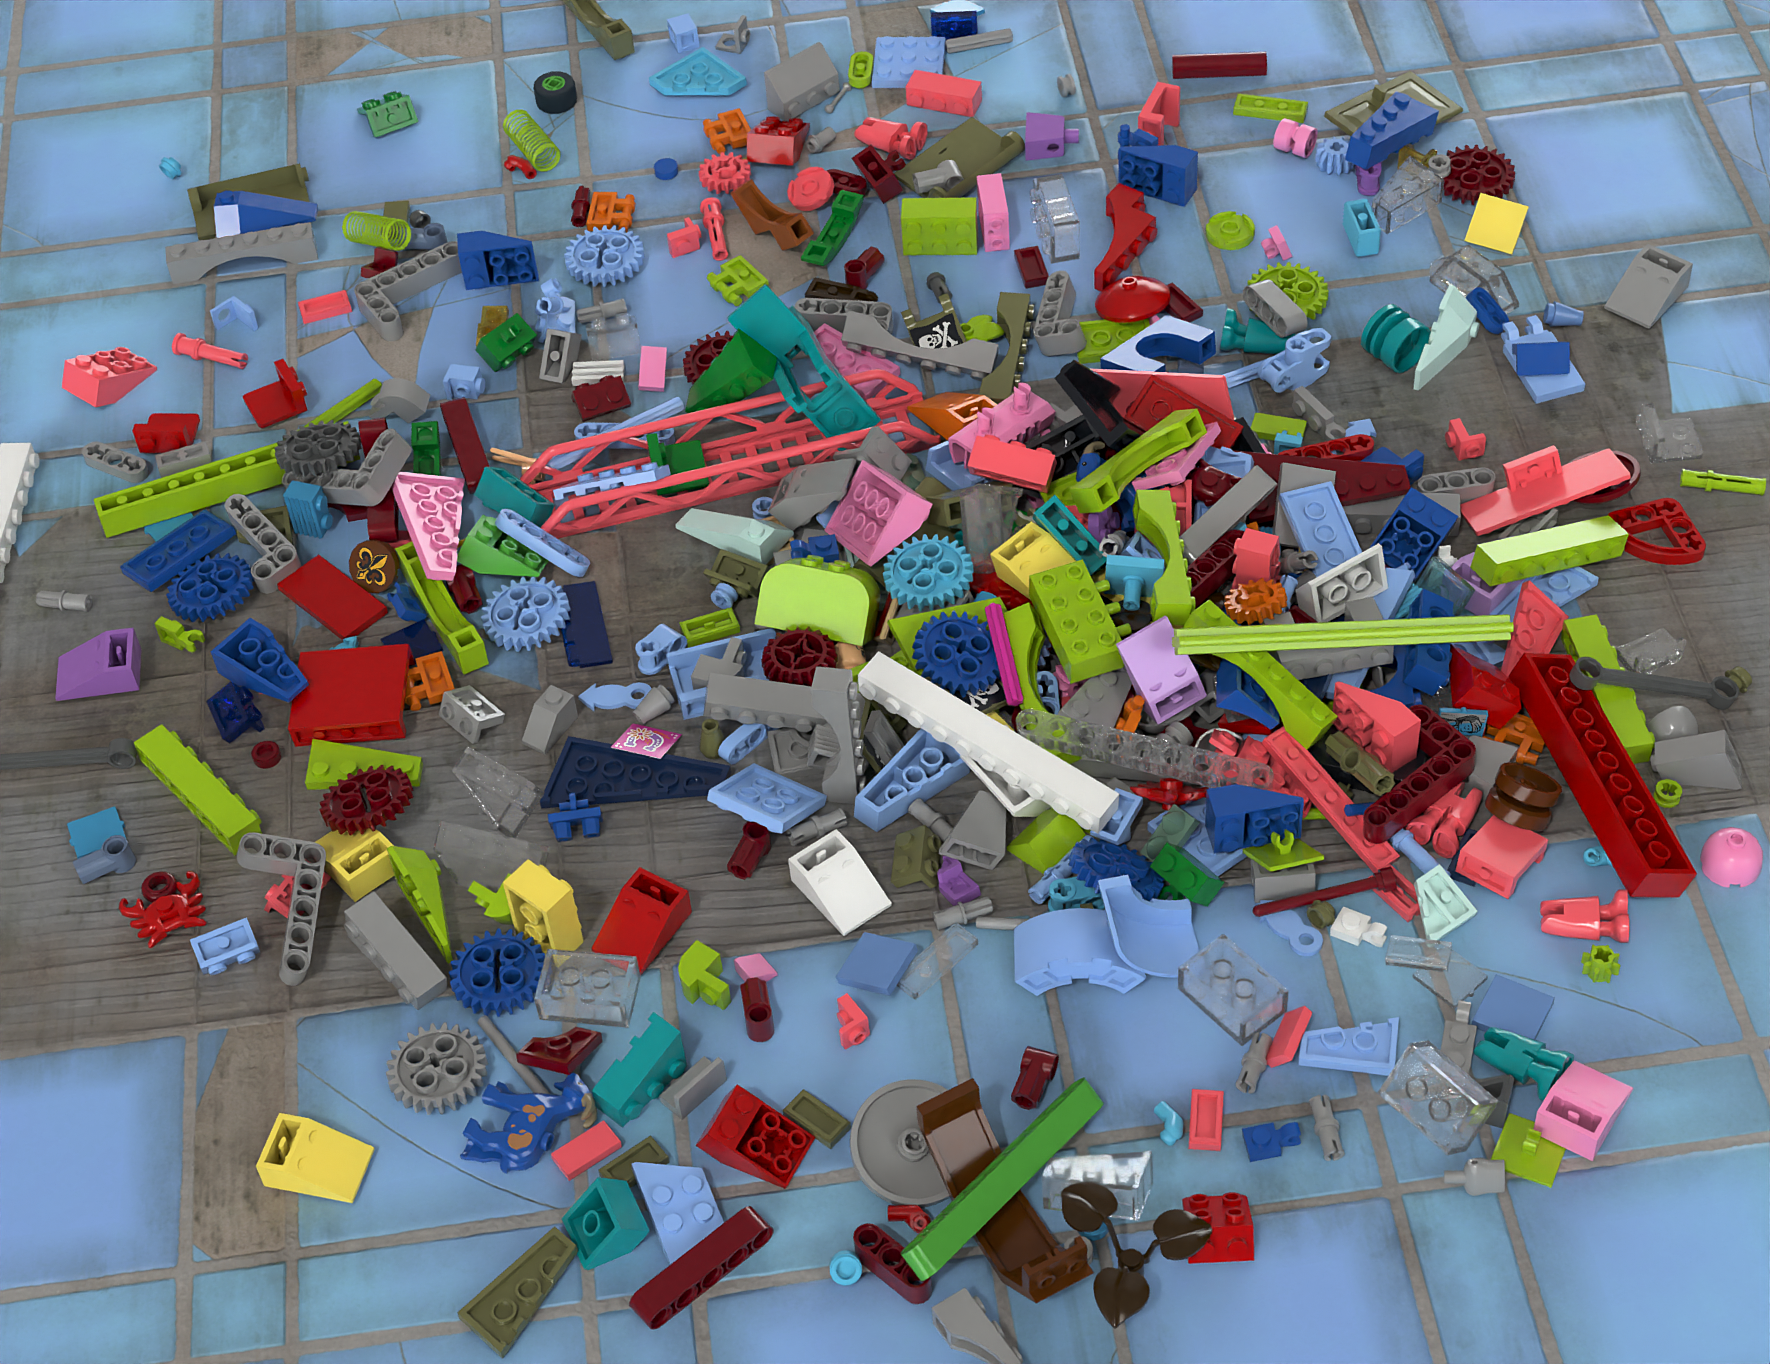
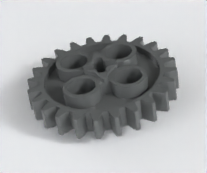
[275,420,362,477]

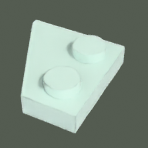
[1414,864,1478,946]

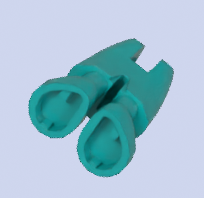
[1220,308,1295,354]
[1474,1027,1574,1101]

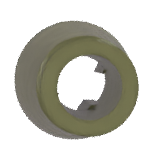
[699,719,725,759]

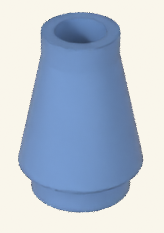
[1543,301,1584,327]

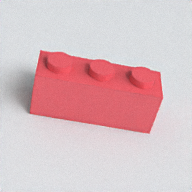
[906,70,982,117]
[967,435,1057,493]

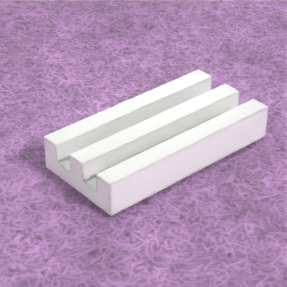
[571,360,625,386]

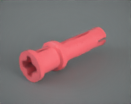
[700,197,728,261]
[172,333,248,369]

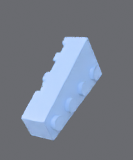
[854,728,970,832]

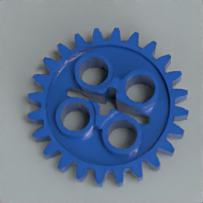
[166,553,254,622]
[912,610,1000,697]
[1068,837,1164,901]
[449,928,548,1017]

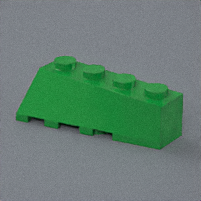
[685,328,777,420]

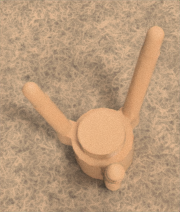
[490,448,546,485]

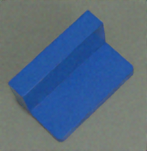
[1512,342,1570,376]

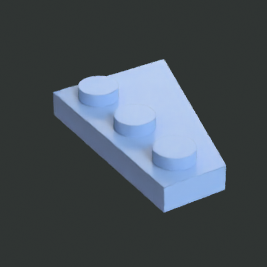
[1299,1017,1399,1076]

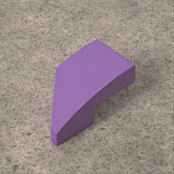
[937,855,981,906]

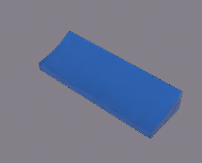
[1216,605,1279,730]

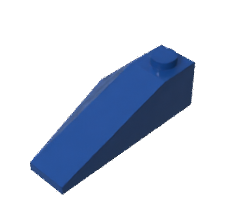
[214,191,318,238]
[210,618,309,702]

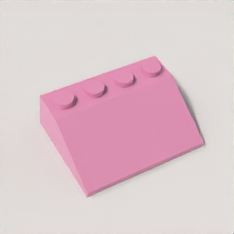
[824,460,933,566]

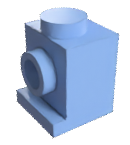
[443,364,485,400]

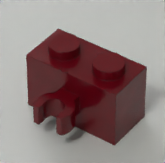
[852,145,906,204]

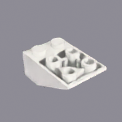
[788,829,892,936]

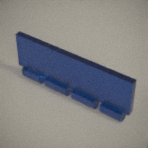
[561,581,613,668]

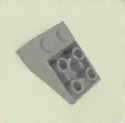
[1604,244,1693,329]
[768,458,857,531]

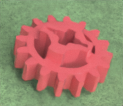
[699,152,751,194]

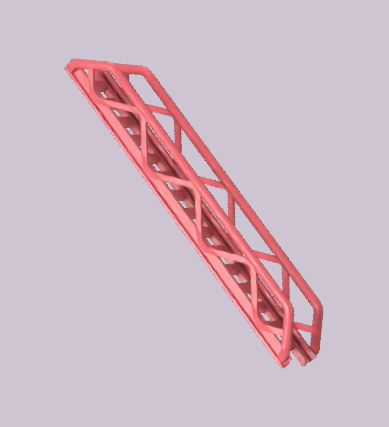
[520,369,941,539]

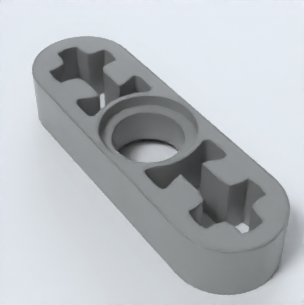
[82,442,149,483]

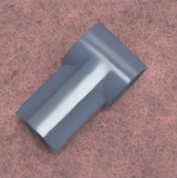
[398,223,448,251]
[73,835,136,884]

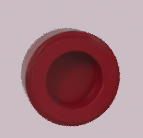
[251,741,281,769]

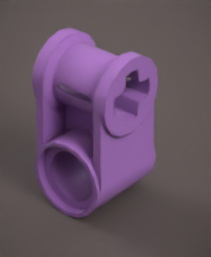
[1355,162,1382,196]

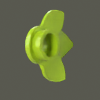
[960,315,1004,342]

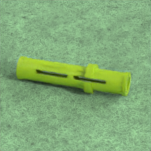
[1680,469,1766,496]

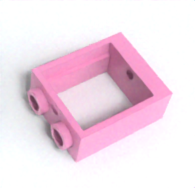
[977,173,1010,252]

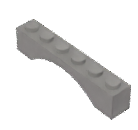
[165,222,318,285]
[841,310,999,381]
[811,666,867,804]
[932,1288,1023,1364]

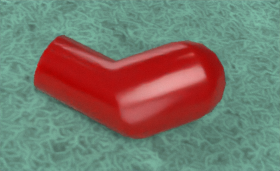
[504,155,537,179]
[888,1205,931,1233]

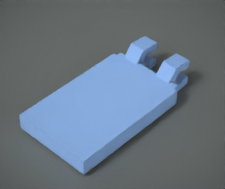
[1501,315,1585,404]

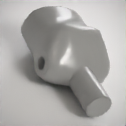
[1444,1158,1505,1196]

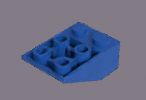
[1119,145,1198,207]
[457,230,539,290]
[1370,487,1458,582]
[1205,784,1304,854]

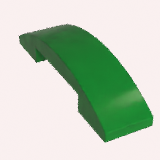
[801,190,864,266]
[411,421,441,476]

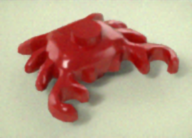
[1130,778,1209,810]
[119,871,207,948]

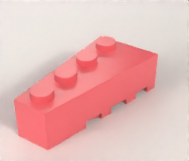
[1232,528,1281,589]

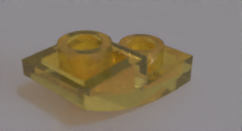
[476,306,509,347]

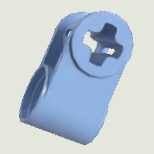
[635,624,687,675]

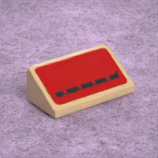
[873,592,903,646]

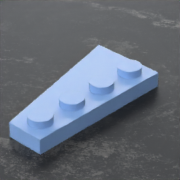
[553,462,671,500]
[1489,566,1599,622]

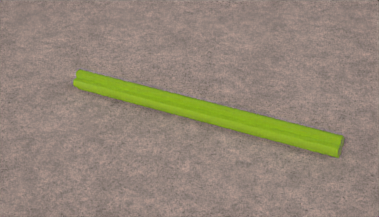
[1172,614,1514,655]

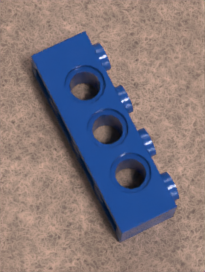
[1402,588,1455,696]

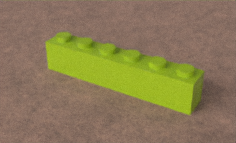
[1470,515,1629,587]
[1561,614,1655,764]
[133,724,262,856]

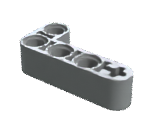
[1033,271,1087,356]
[795,298,893,335]
[225,494,302,594]

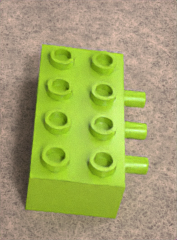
[1029,559,1132,684]

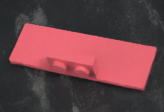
[1091,369,1235,432]
[1460,445,1631,536]

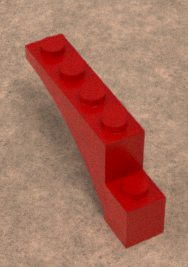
[1094,183,1158,291]

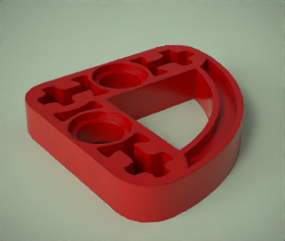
[1608,498,1706,565]

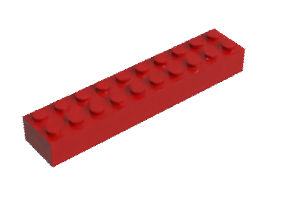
[1508,653,1697,897]

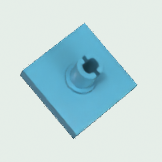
[1104,555,1164,611]

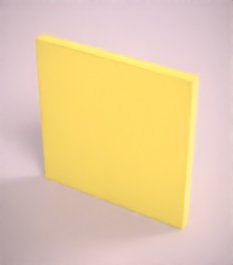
[1464,193,1529,255]

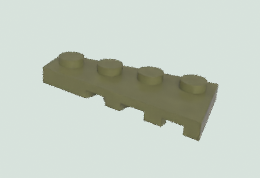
[457,1226,578,1359]

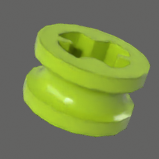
[1653,779,1682,808]

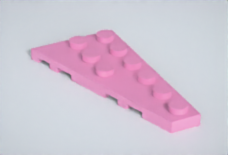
[391,472,465,581]

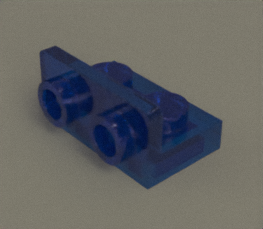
[930,10,978,41]
[206,681,265,744]

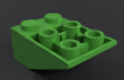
[457,515,549,577]

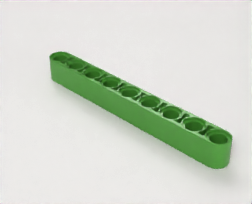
[901,1077,1104,1281]

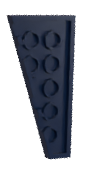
[540,736,731,809]

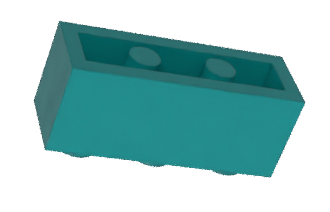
[474,467,555,527]
[1032,495,1107,577]

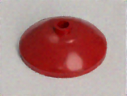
[1095,276,1171,323]

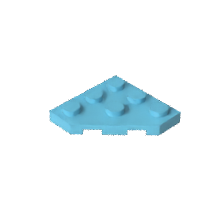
[649,47,747,95]

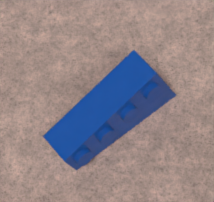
[1345,91,1439,170]

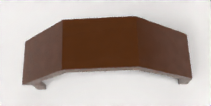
[916,1078,1094,1303]

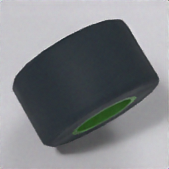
[533,71,577,114]

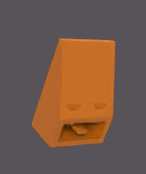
[907,392,997,440]

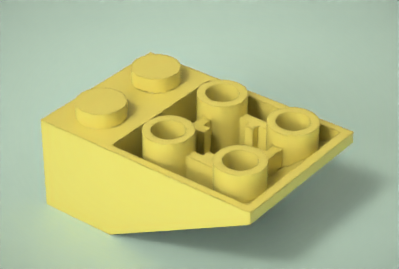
[990,521,1075,600]
[315,828,395,902]
[256,1113,375,1203]

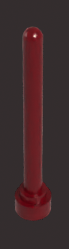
[1252,866,1397,917]

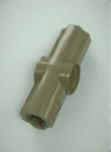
[1325,731,1395,796]

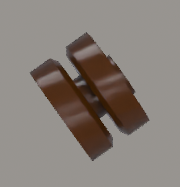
[1485,762,1562,831]

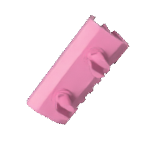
[948,383,1056,469]

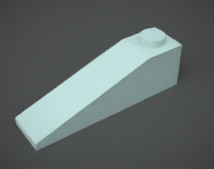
[1413,285,1480,391]
[676,508,794,565]

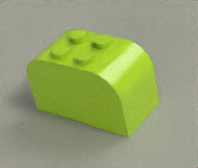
[754,555,880,646]

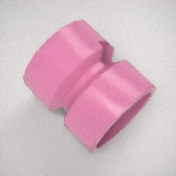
[1273,118,1318,158]

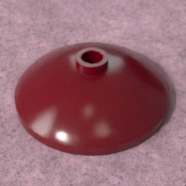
[1569,451,1641,504]

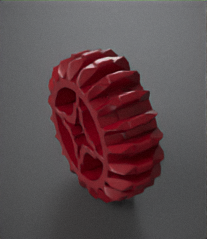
[761,626,838,687]

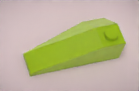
[386,846,453,964]

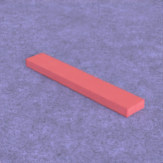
[1261,726,1400,873]

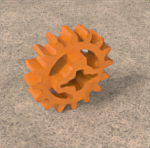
[1224,578,1287,625]

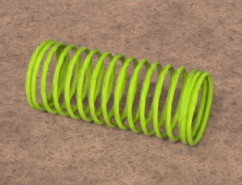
[503,109,561,172]
[342,211,411,251]

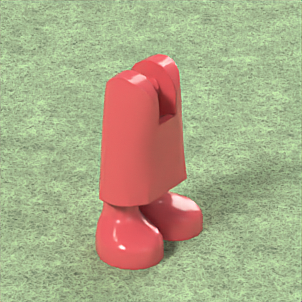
[854,117,928,160]
[1406,781,1483,859]
[1540,889,1629,943]

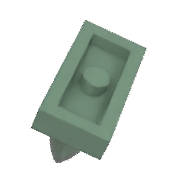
[1140,804,1200,862]

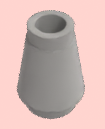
[632,685,675,725]

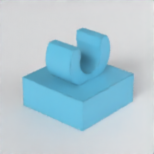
[1274,430,1303,454]

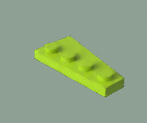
[887,597,1007,672]
[305,739,423,790]

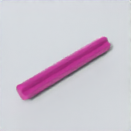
[985,603,1024,706]

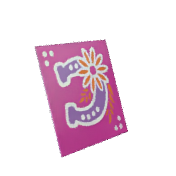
[611,723,682,759]

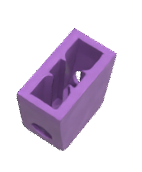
[1025,112,1079,160]

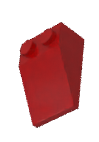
[1449,644,1521,730]

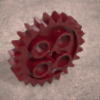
[1435,144,1516,205]
[683,331,734,385]
[319,765,414,835]

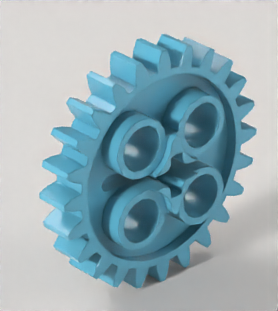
[883,534,974,612]

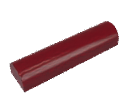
[1172,51,1267,79]

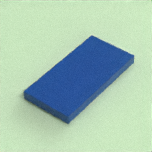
[120,509,237,592]

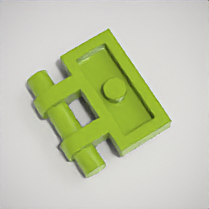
[707,255,769,306]

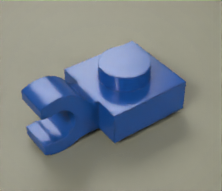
[790,534,839,563]
[387,582,428,623]
[1242,1122,1301,1162]

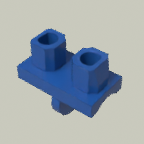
[548,793,603,842]

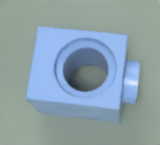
[667,13,700,53]

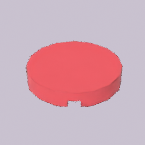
[787,167,834,211]

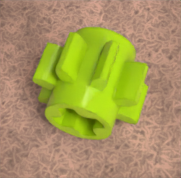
[1581,945,1621,983]

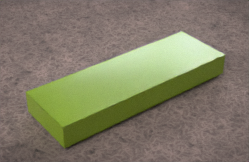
[1233,94,1308,123]

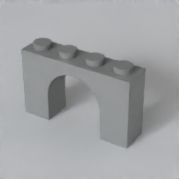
[1262,597,1394,680]

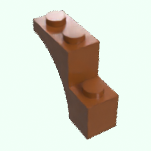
[730,179,814,251]

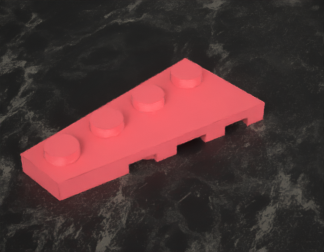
[1501,580,1569,678]

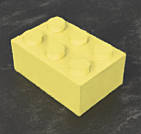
[503,859,584,965]

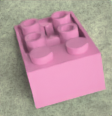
[1534,1060,1633,1161]

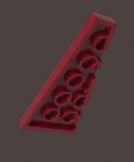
[1232,450,1411,524]

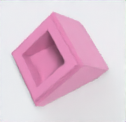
[734,953,777,982]

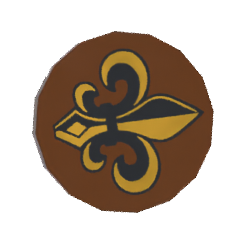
[349,539,400,593]

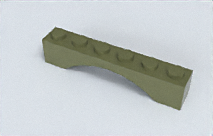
[562,0,635,60]
[979,292,1035,405]

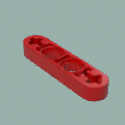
[1279,434,1374,461]

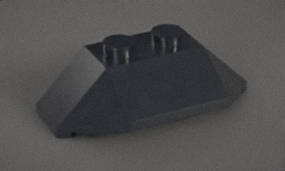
[1003,415,1100,500]

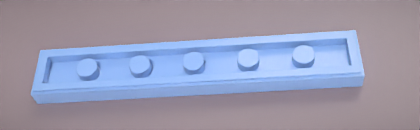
[1325,567,1414,699]

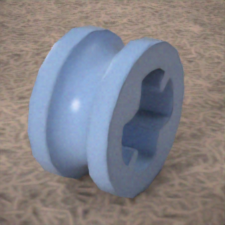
[752,497,773,519]
[710,583,738,609]

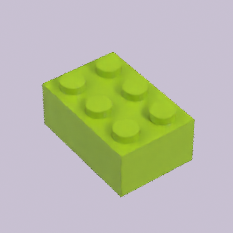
[901,197,978,255]

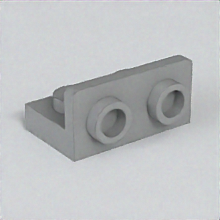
[439,685,505,744]

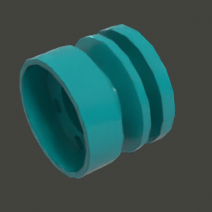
[1361,304,1431,373]

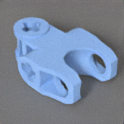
[1257,328,1332,393]

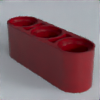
[853,1223,932,1304]

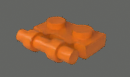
[703,108,751,154]
[586,192,636,233]
[405,651,455,711]
[1109,695,1145,742]
[1483,713,1546,766]

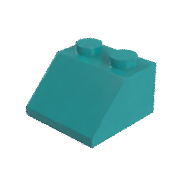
[561,1177,650,1270]

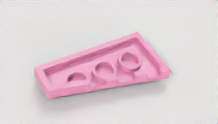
[814,323,900,400]
[1132,422,1221,491]

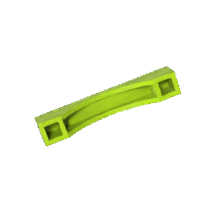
[1069,408,1207,513]
[1132,489,1195,625]
[395,542,489,675]
[1183,599,1338,750]
[1003,602,1082,764]

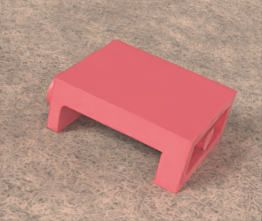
[1138,82,1180,146]
[1455,815,1548,899]

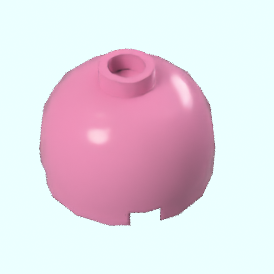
[1700,827,1763,888]

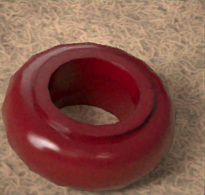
[141,871,177,903]

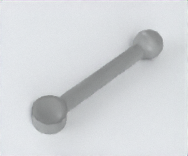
[825,82,852,114]

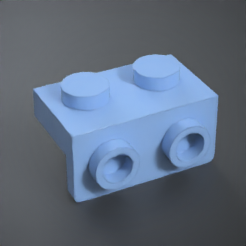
[535,296,575,343]
[190,917,260,975]

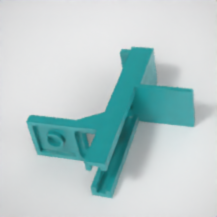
[727,284,881,451]

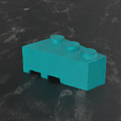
[592,1012,687,1128]

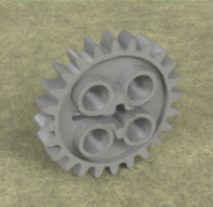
[386,1022,488,1115]

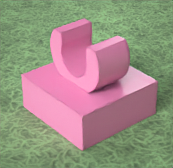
[1261,225,1293,261]

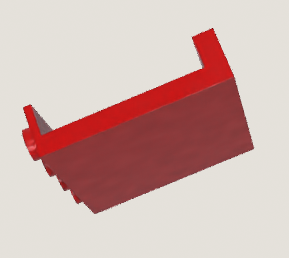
[288,644,415,747]

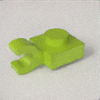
[154,616,205,652]

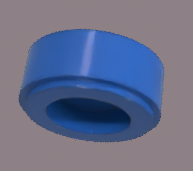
[654,158,678,180]

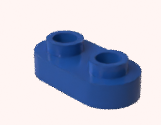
[1466,287,1509,334]

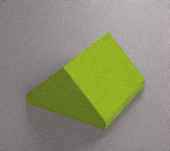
[1006,809,1086,874]

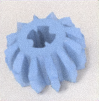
[1315,136,1355,176]

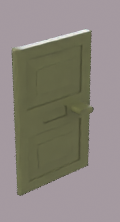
[1324,71,1463,136]

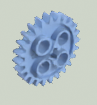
[564,225,645,287]
[481,576,571,652]

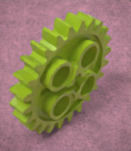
[1247,262,1329,320]

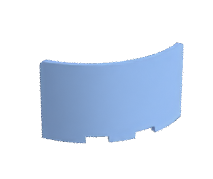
[1098,875,1205,978]
[1014,908,1146,996]

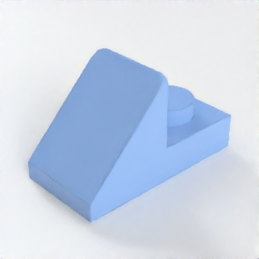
[1090,788,1143,845]

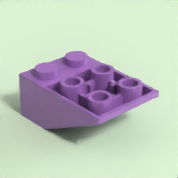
[55,628,142,701]

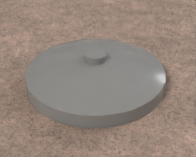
[850,1079,950,1208]

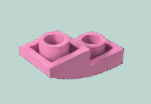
[638,346,667,392]

